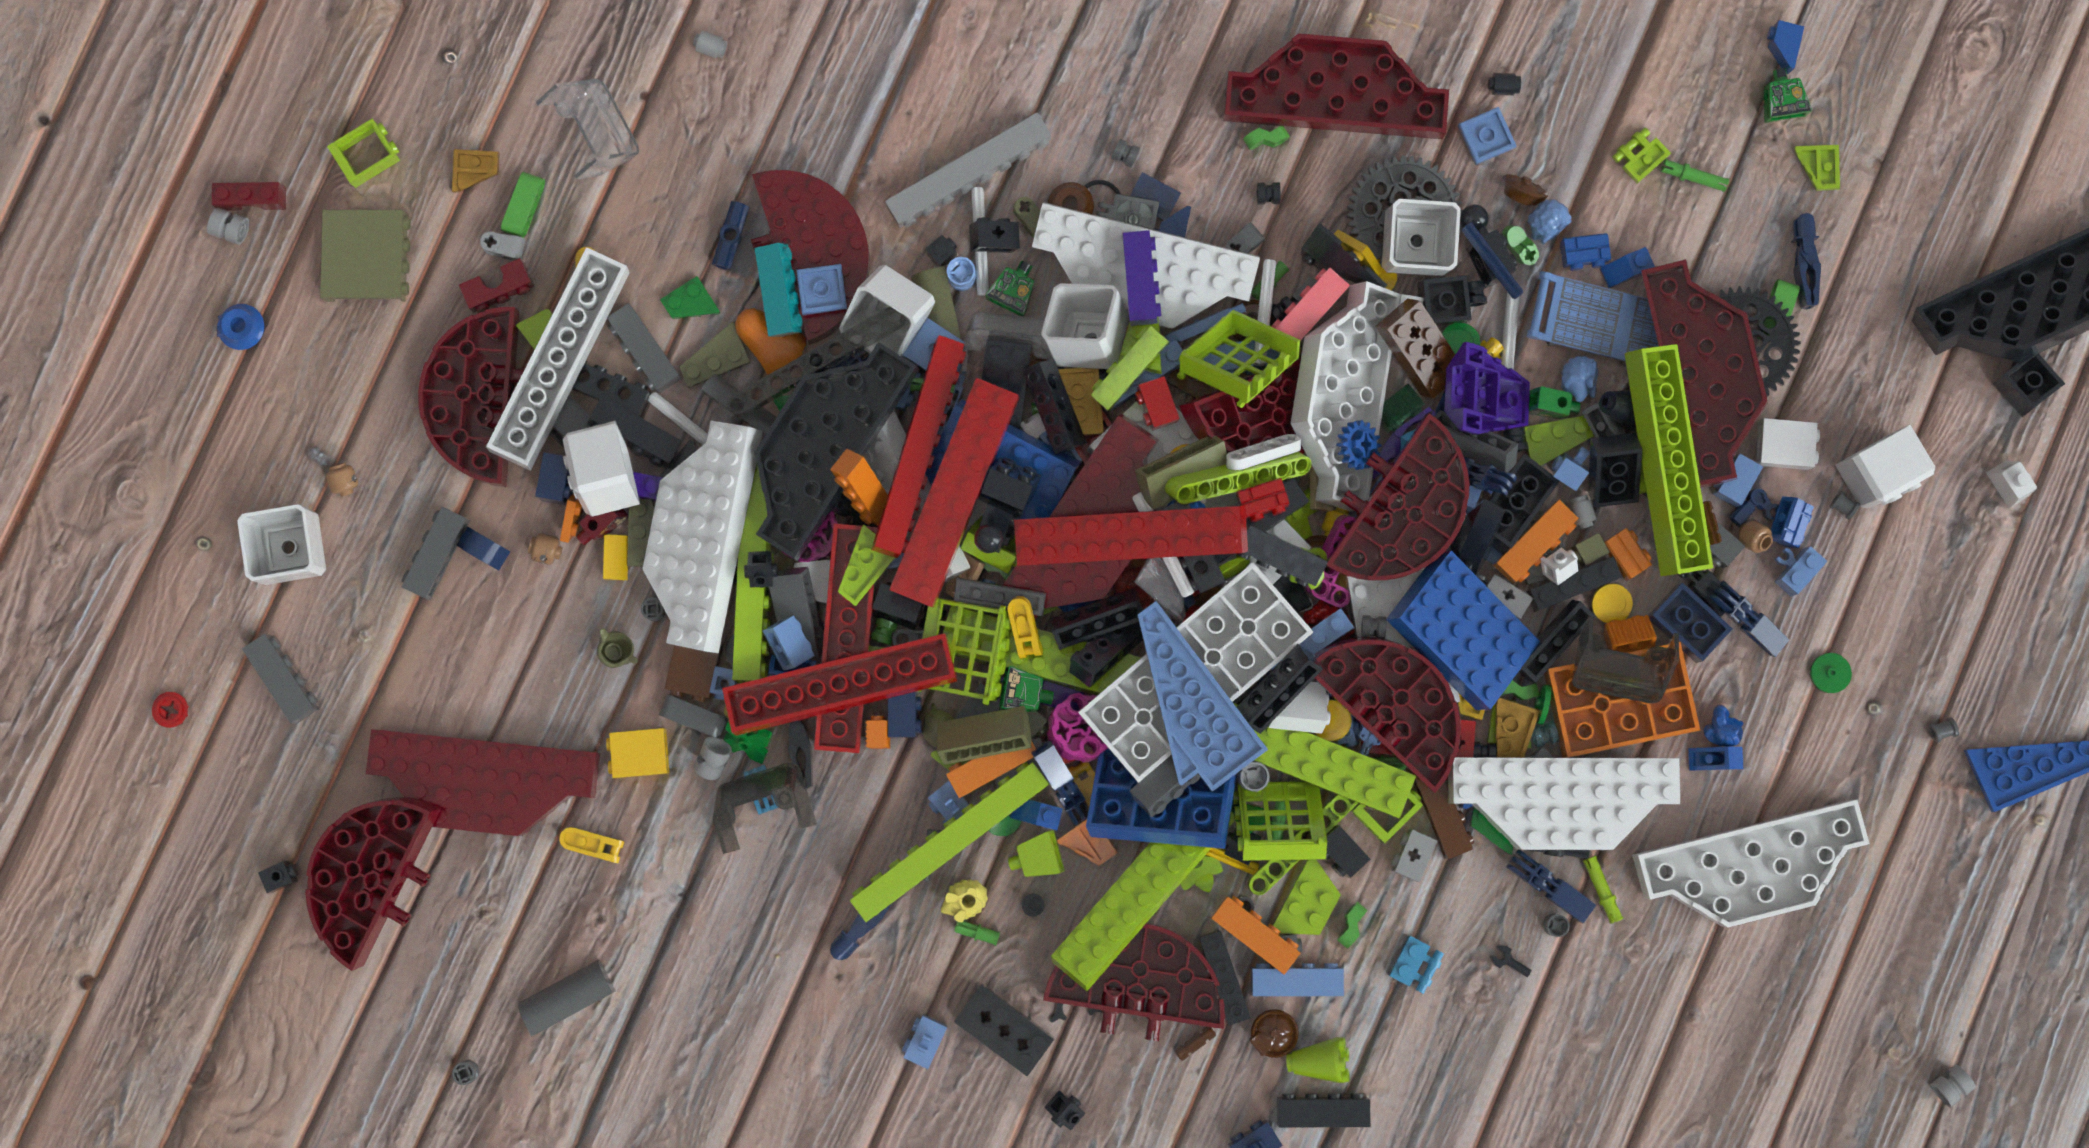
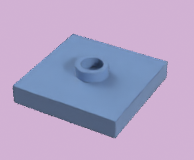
[1457,107,1517,165]
[797,264,847,315]
[903,318,965,371]

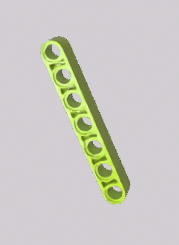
[1165,451,1311,504]
[1247,794,1358,895]

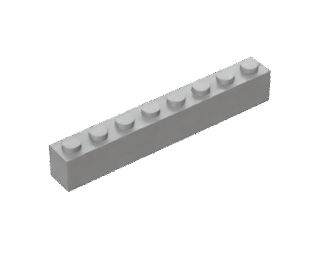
[885,112,1051,228]

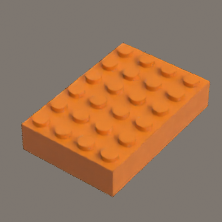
[1544,642,1701,758]

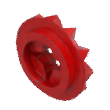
[152,692,189,728]

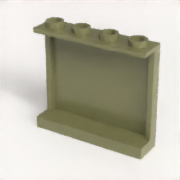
[320,210,411,302]

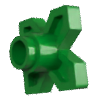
[723,720,772,764]

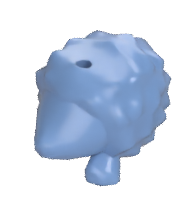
[1527,199,1572,245]
[1561,356,1598,402]

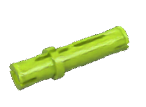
[1583,855,1624,924]

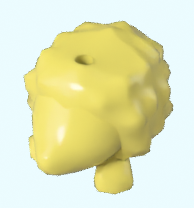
[941,879,988,923]

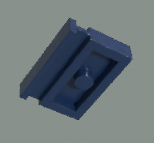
[1130,172,1182,220]

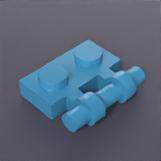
[1389,935,1444,994]

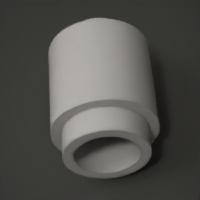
[693,30,727,58]
[1569,495,1597,529]

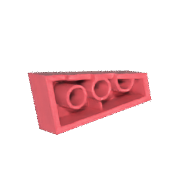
[1271,268,1350,341]

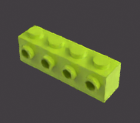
[1091,326,1169,410]

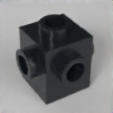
[744,551,778,588]
[1044,1090,1086,1130]

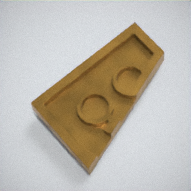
[1058,368,1103,436]
[1495,697,1540,758]

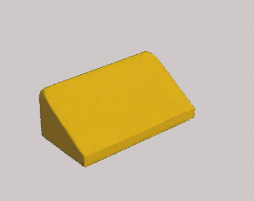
[603,535,628,581]

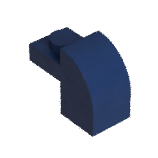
[456,527,511,571]

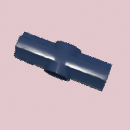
[712,201,750,271]

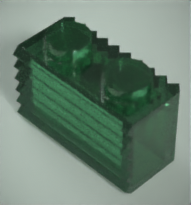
[1380,383,1425,433]

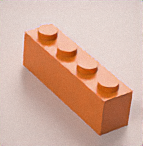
[830,449,888,526]
[1493,499,1579,584]
[946,740,1036,798]
[1210,895,1301,975]

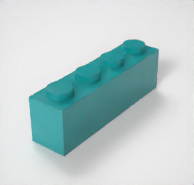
[754,243,803,337]

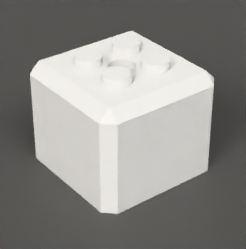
[1382,199,1461,276]
[839,265,935,356]
[1041,283,1129,369]
[563,421,640,516]
[1835,425,1935,508]
[237,504,326,585]

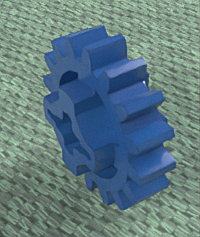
[1336,420,1382,470]

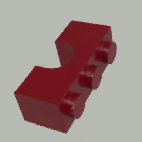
[212,182,286,211]
[459,258,534,313]

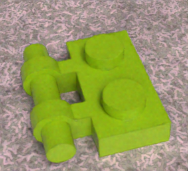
[1612,127,1671,184]

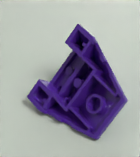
[1444,342,1530,435]

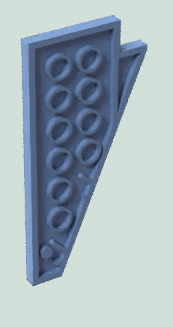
[1138,601,1268,791]

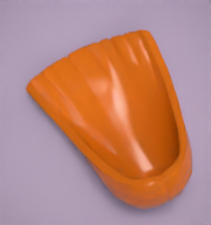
[735,308,806,378]

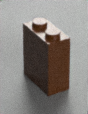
[664,645,723,702]

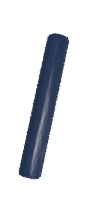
[1462,223,1523,299]

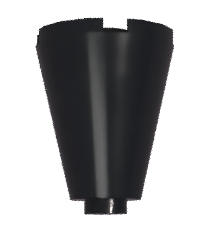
[1599,390,1637,433]

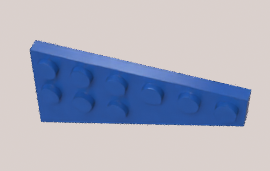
[1964,741,2089,812]

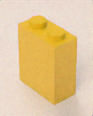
[606,728,670,778]

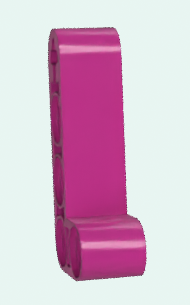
[1306,515,1355,608]

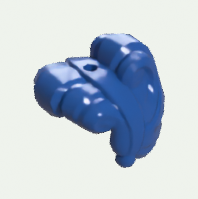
[1703,704,1744,747]

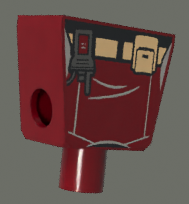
[576,509,629,545]

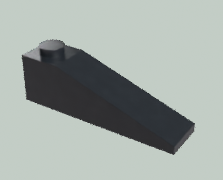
[1301,223,1387,288]
[1450,499,1505,575]

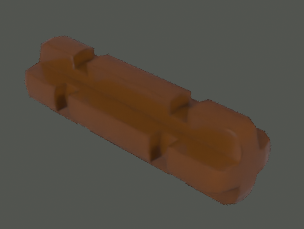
[1703,501,1722,545]
[1175,1027,1216,1061]

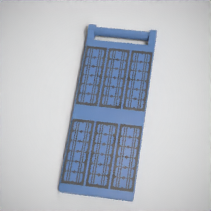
[1526,271,1659,362]

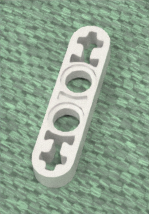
[1226,434,1301,470]

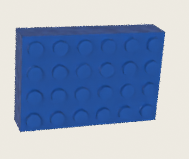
[925,399,1081,519]
[1386,550,1540,710]
[1086,748,1237,849]

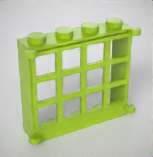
[1177,310,1300,408]
[918,598,1012,705]
[1233,782,1327,861]

